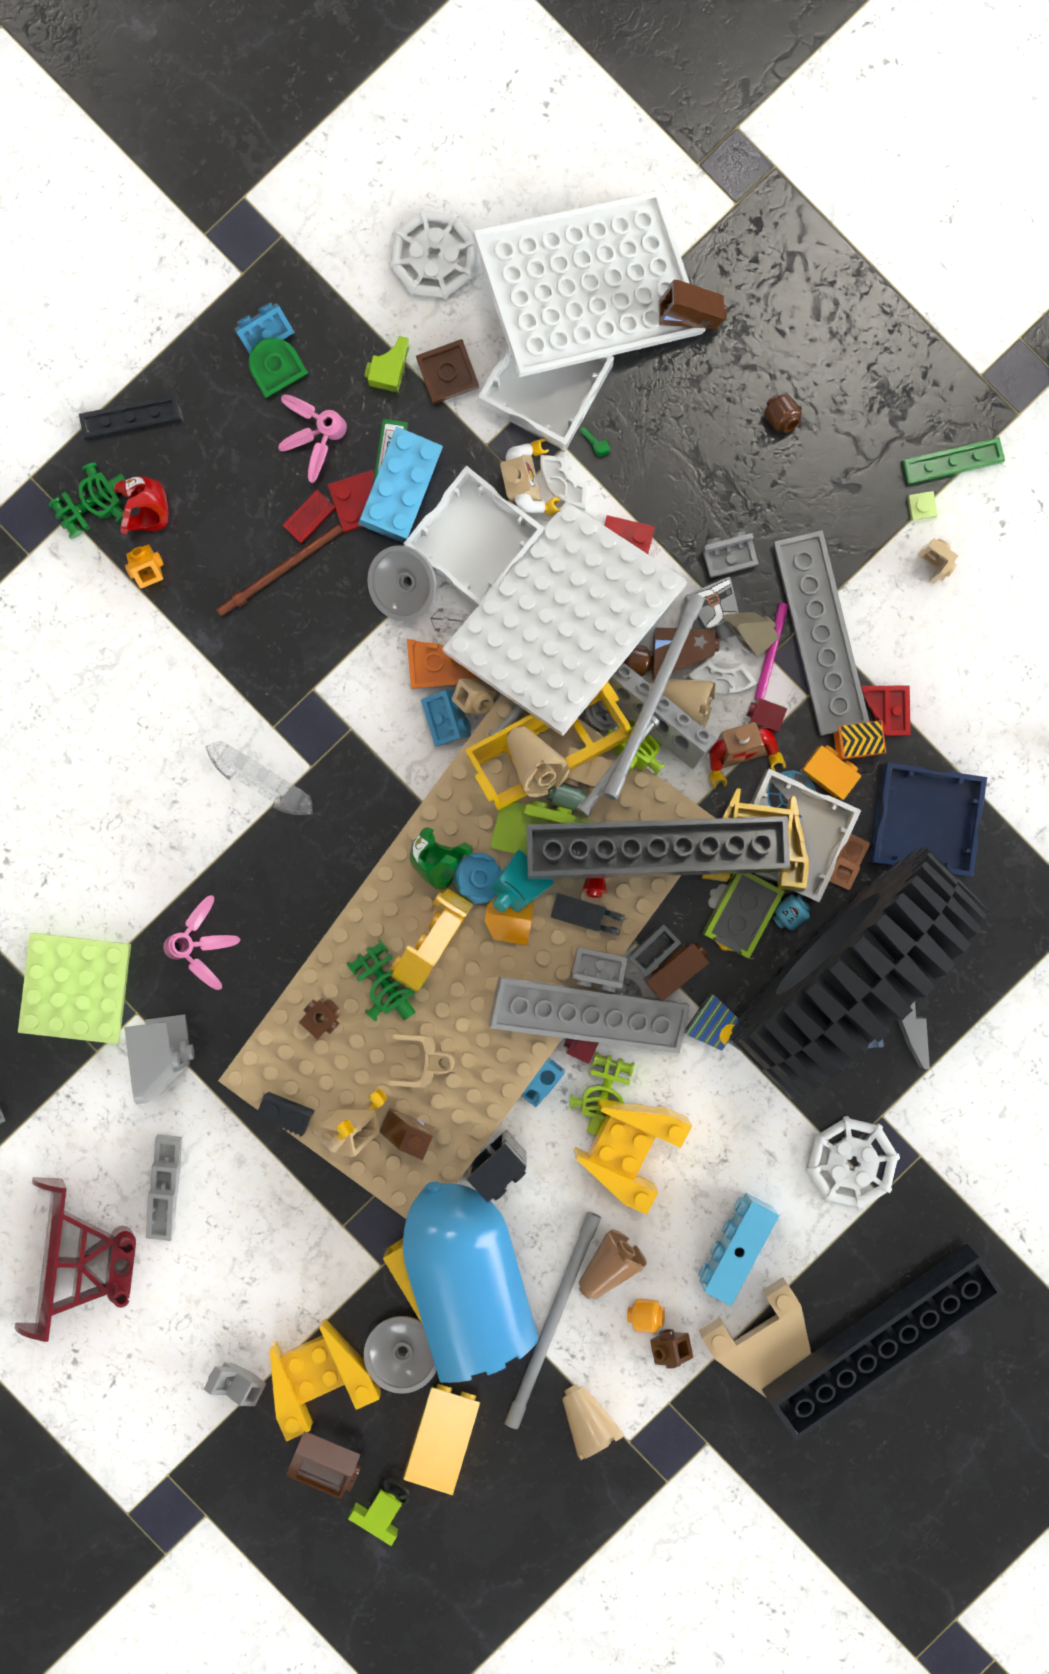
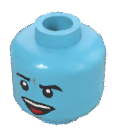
[773,894,811,931]

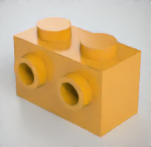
[800,745,861,801]

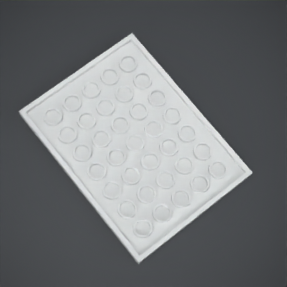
[472,192,705,378]
[442,501,687,736]

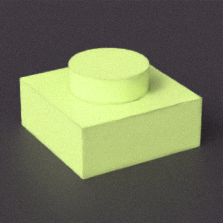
[907,491,938,521]

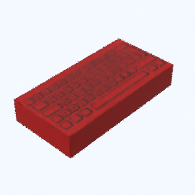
[283,490,336,544]

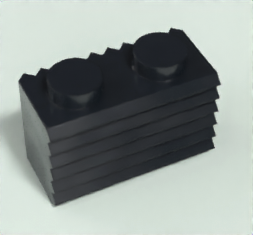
[255,1092,315,1137]

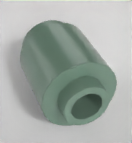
[547,783,586,813]

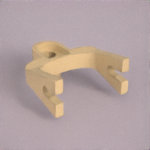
[389,1032,455,1088]

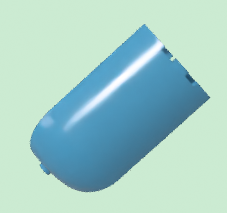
[403,1181,539,1383]

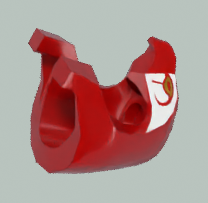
[114,476,169,535]

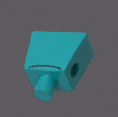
[492,849,555,912]

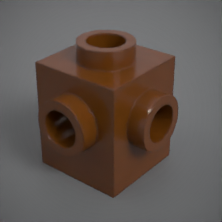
[298,998,340,1040]
[650,1329,694,1369]

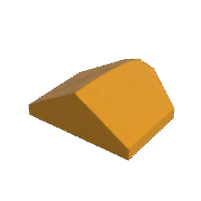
[484,895,535,945]

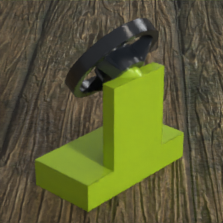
[348,1476,411,1546]

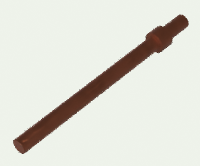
[216,524,343,617]

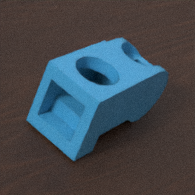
[521,1057,565,1107]

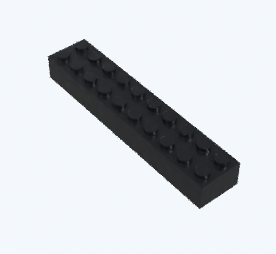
[762,1244,1004,1440]

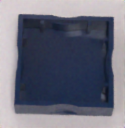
[868,762,988,877]

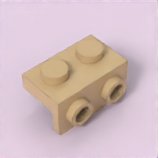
[917,538,959,584]

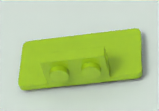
[491,800,594,856]

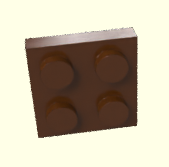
[416,339,479,405]

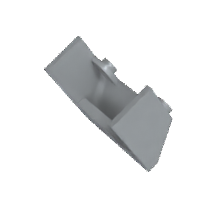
[124,1014,194,1104]

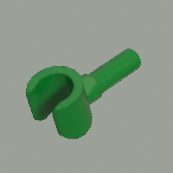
[580,427,610,456]

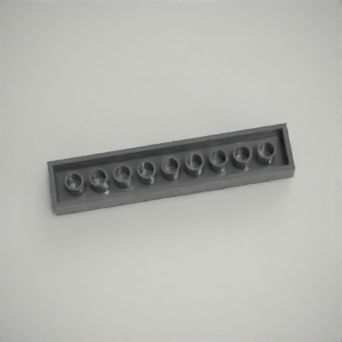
[526,816,790,880]

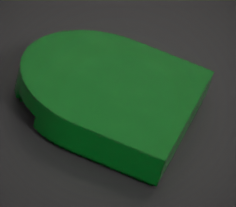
[249,338,308,398]

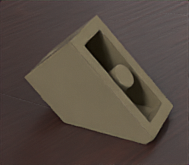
[723,612,779,657]

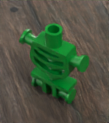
[48,463,126,539]
[346,939,426,1021]

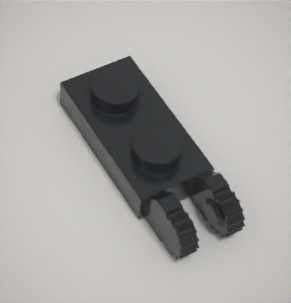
[550,893,625,936]

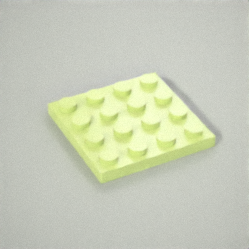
[18,933,131,1044]

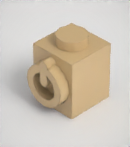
[452,678,497,715]

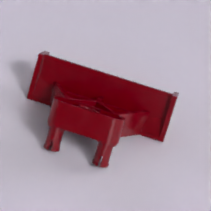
[14,1177,136,1342]

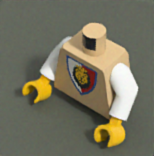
[500,438,560,516]

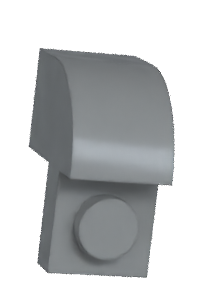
[204,1362,266,1406]

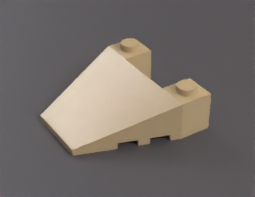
[699,1278,811,1398]

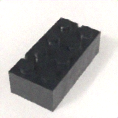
[466,1130,527,1203]

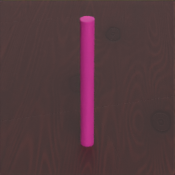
[754,603,788,700]

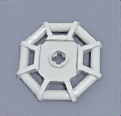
[388,209,477,300]
[806,1116,900,1210]

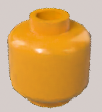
[627,1299,665,1333]

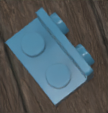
[235,303,295,354]
[421,689,471,747]

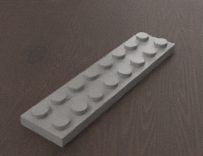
[773,530,869,736]
[488,976,690,1053]

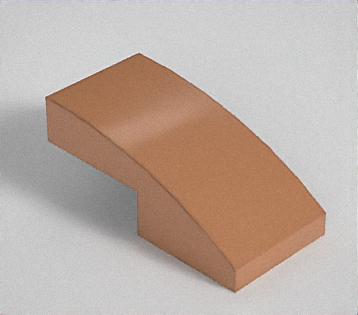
[829,834,870,890]

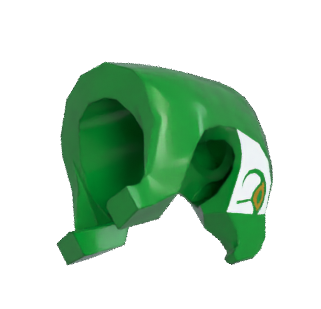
[409,827,472,890]

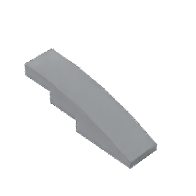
[897,1002,930,1069]
[146,1134,182,1241]

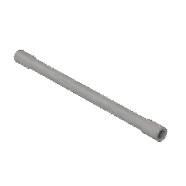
[603,594,705,800]
[504,1212,601,1429]

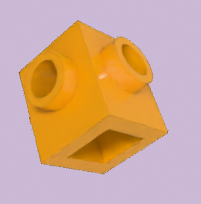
[125,544,164,589]

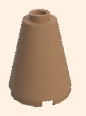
[579,1229,647,1299]

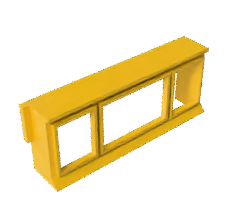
[465,682,631,810]

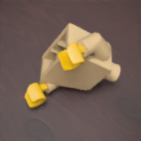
[313,1088,387,1157]

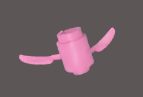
[278,394,347,483]
[163,895,241,990]

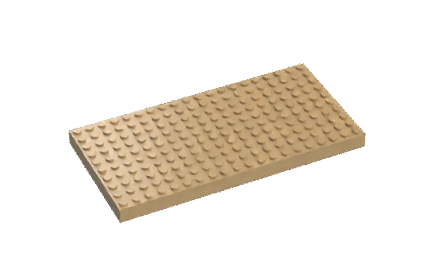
[218,694,716,1219]

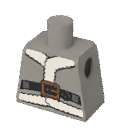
[684,577,739,641]

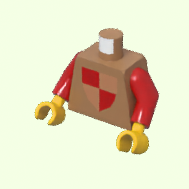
[708,722,786,789]

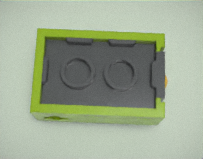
[701,873,785,958]

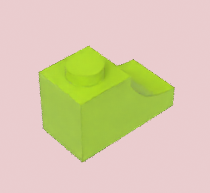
[365,336,410,393]

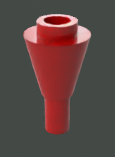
[582,878,607,898]

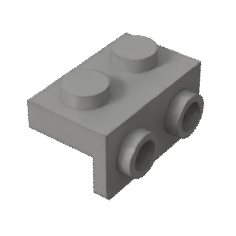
[702,531,759,578]
[572,947,628,992]

